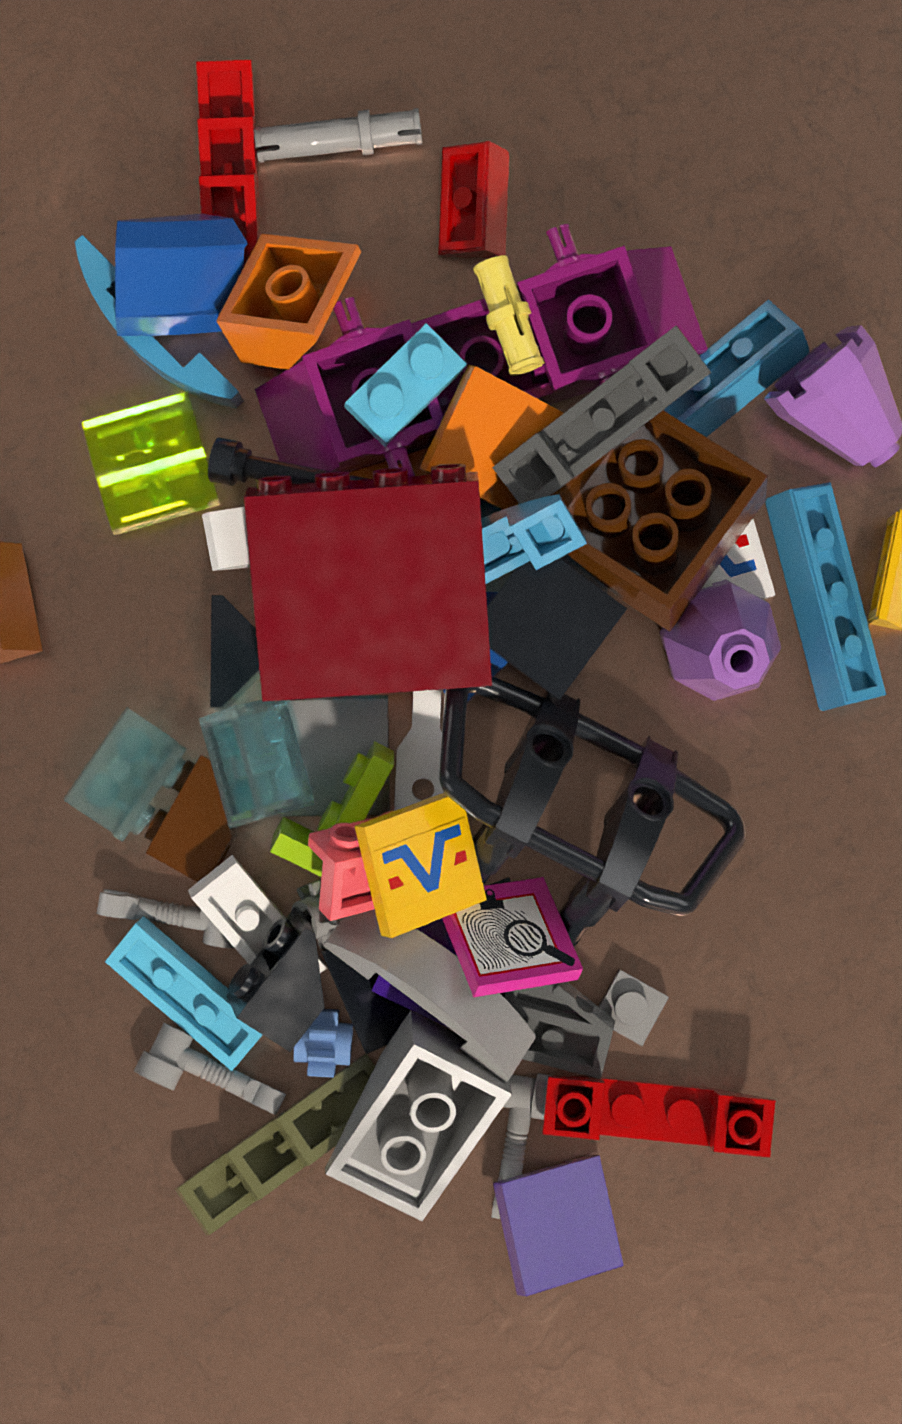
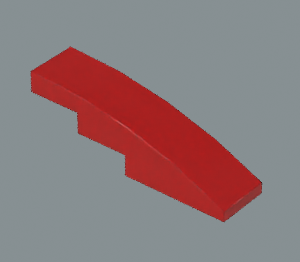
[196,60,260,266]

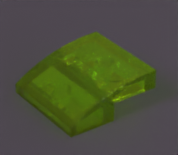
[82,391,220,536]

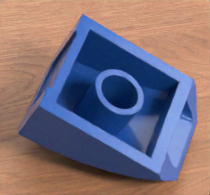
[115,214,248,336]

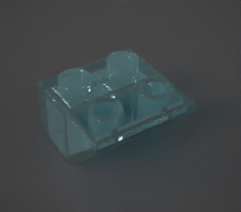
[199,700,315,829]

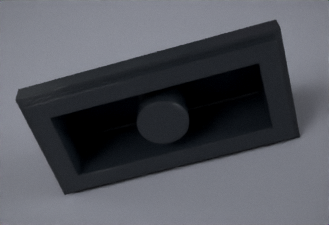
[321,948,411,1055]

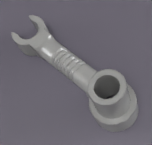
[96,889,234,948]
[134,1023,286,1115]
[491,1073,552,1219]

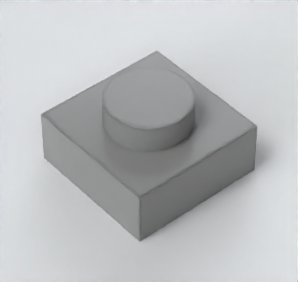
[598,969,669,1046]

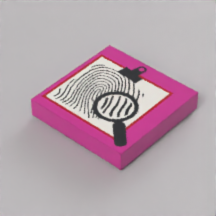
[442,877,583,997]

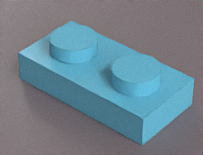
[344,323,467,447]

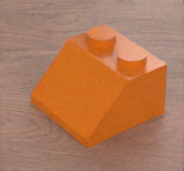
[216,234,361,370]

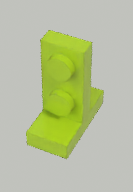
[270,741,394,877]

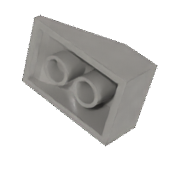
[325,1011,512,1221]

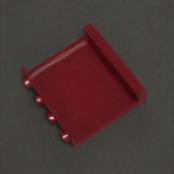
[244,464,492,702]

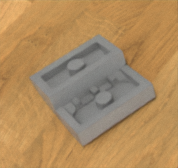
[276,695,390,817]

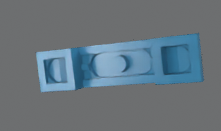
[74,235,244,409]
[481,494,587,584]

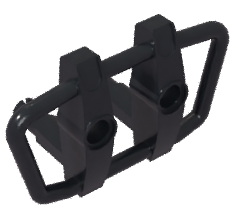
[439,676,746,947]

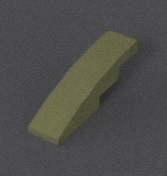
[175,1054,375,1235]

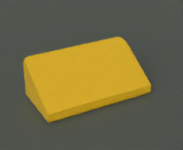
[867,509,902,631]

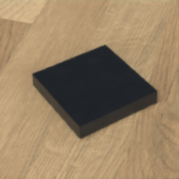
[487,558,627,700]

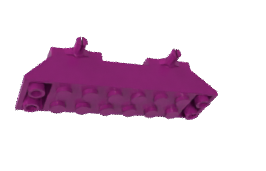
[255,224,708,476]

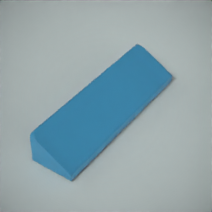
[664,299,810,437]
[766,482,886,711]

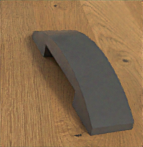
[492,325,712,504]

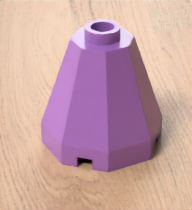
[764,325,902,467]
[659,579,781,701]

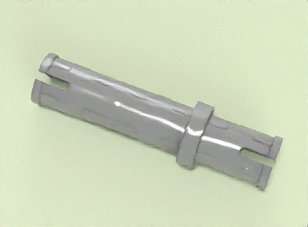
[254,108,423,163]

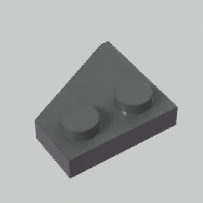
[505,982,615,1079]

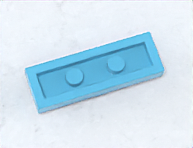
[105,916,263,1071]

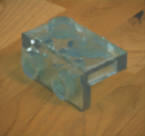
[63,706,186,842]

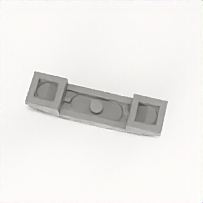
[323,909,536,1083]

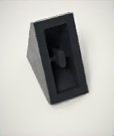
[210,595,260,710]

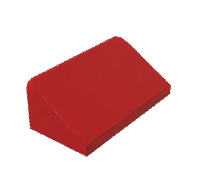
[438,141,509,259]

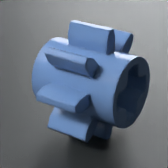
[293,1009,353,1078]

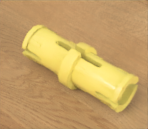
[473,255,545,376]

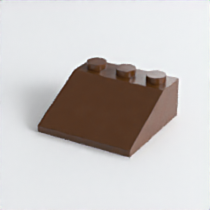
[551,410,768,632]

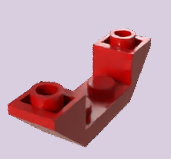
[542,1076,776,1158]

